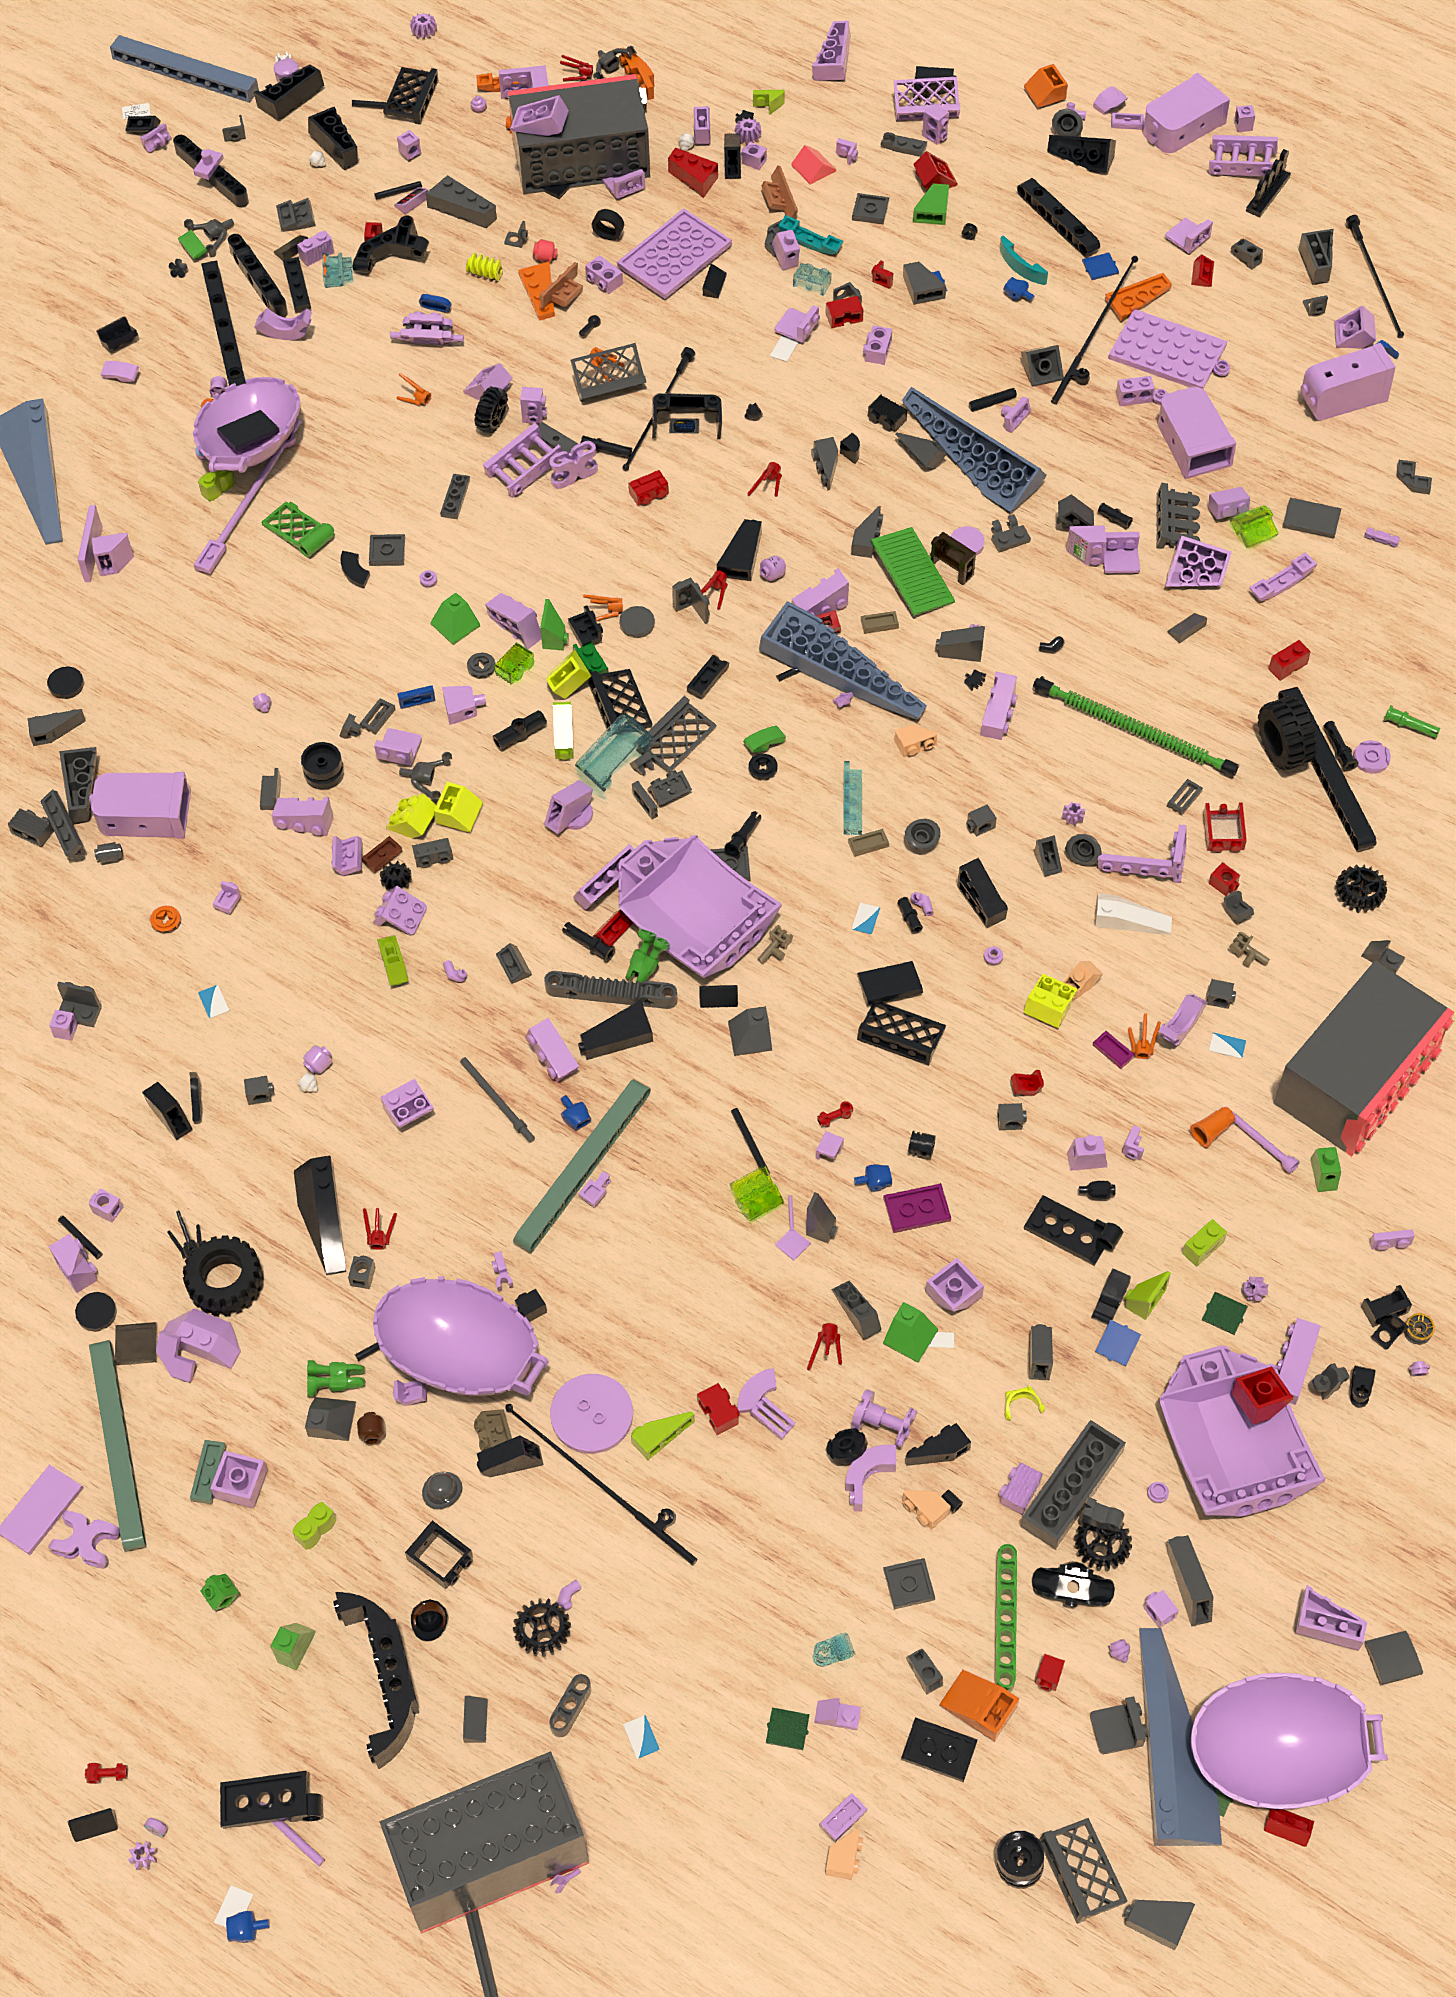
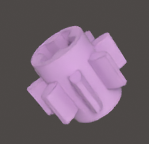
[1062,802,1085,825]
[1243,1276,1269,1301]
[128,1841,157,1870]

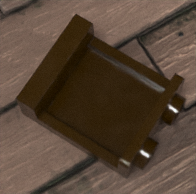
[930,532,976,585]

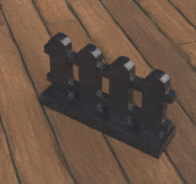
[1246,149,1291,218]

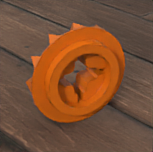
[150,906,181,933]

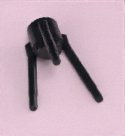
[167,1210,202,1259]

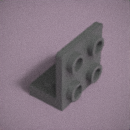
[57,982,102,1028]

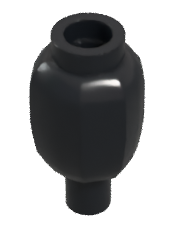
[1079,1181,1116,1200]

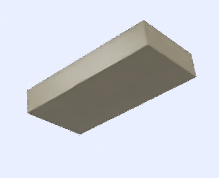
[861,611,899,634]
[848,829,889,857]

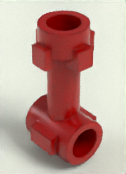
[817,1101,853,1127]
[85,1763,128,1784]

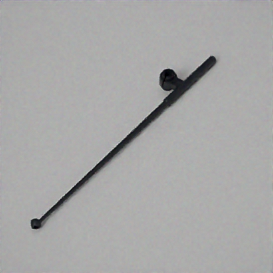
[1051,256,1139,404]
[505,1404,698,1566]

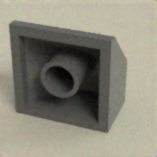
[1021,345,1064,386]
[728,1006,772,1056]
[305,1397,356,1441]

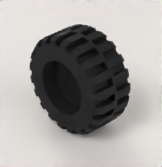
[1258,696,1318,770]
[183,1235,264,1316]

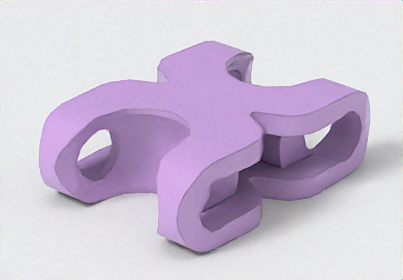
[550,441,598,489]
[48,1510,120,1569]

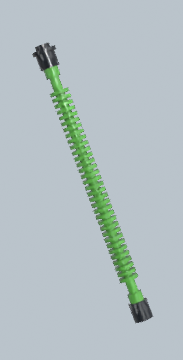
[1033,676,1239,778]

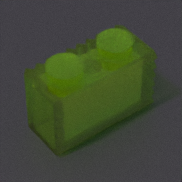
[494,642,535,685]

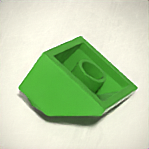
[430,593,480,645]
[540,599,569,651]
[883,1302,938,1363]

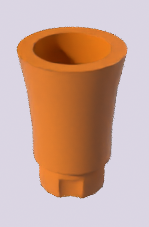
[1190,1107,1236,1148]

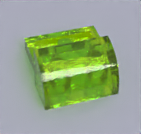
[1230,505,1279,548]
[729,1166,784,1221]

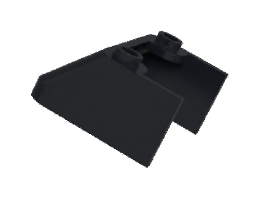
[652,393,722,439]

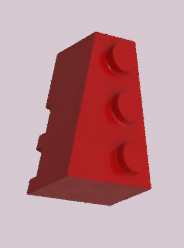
[668,147,718,198]

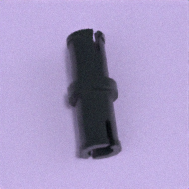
[1098,503,1133,528]
[897,897,923,933]

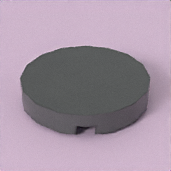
[619,606,655,638]

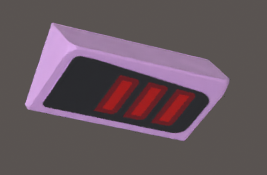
[394,188,428,214]

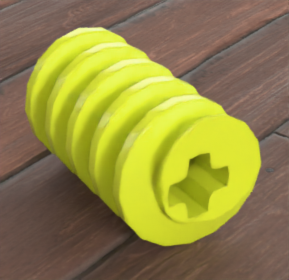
[466,253,503,281]

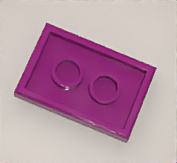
[883,1183,951,1233]

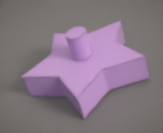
[833,692,853,708]

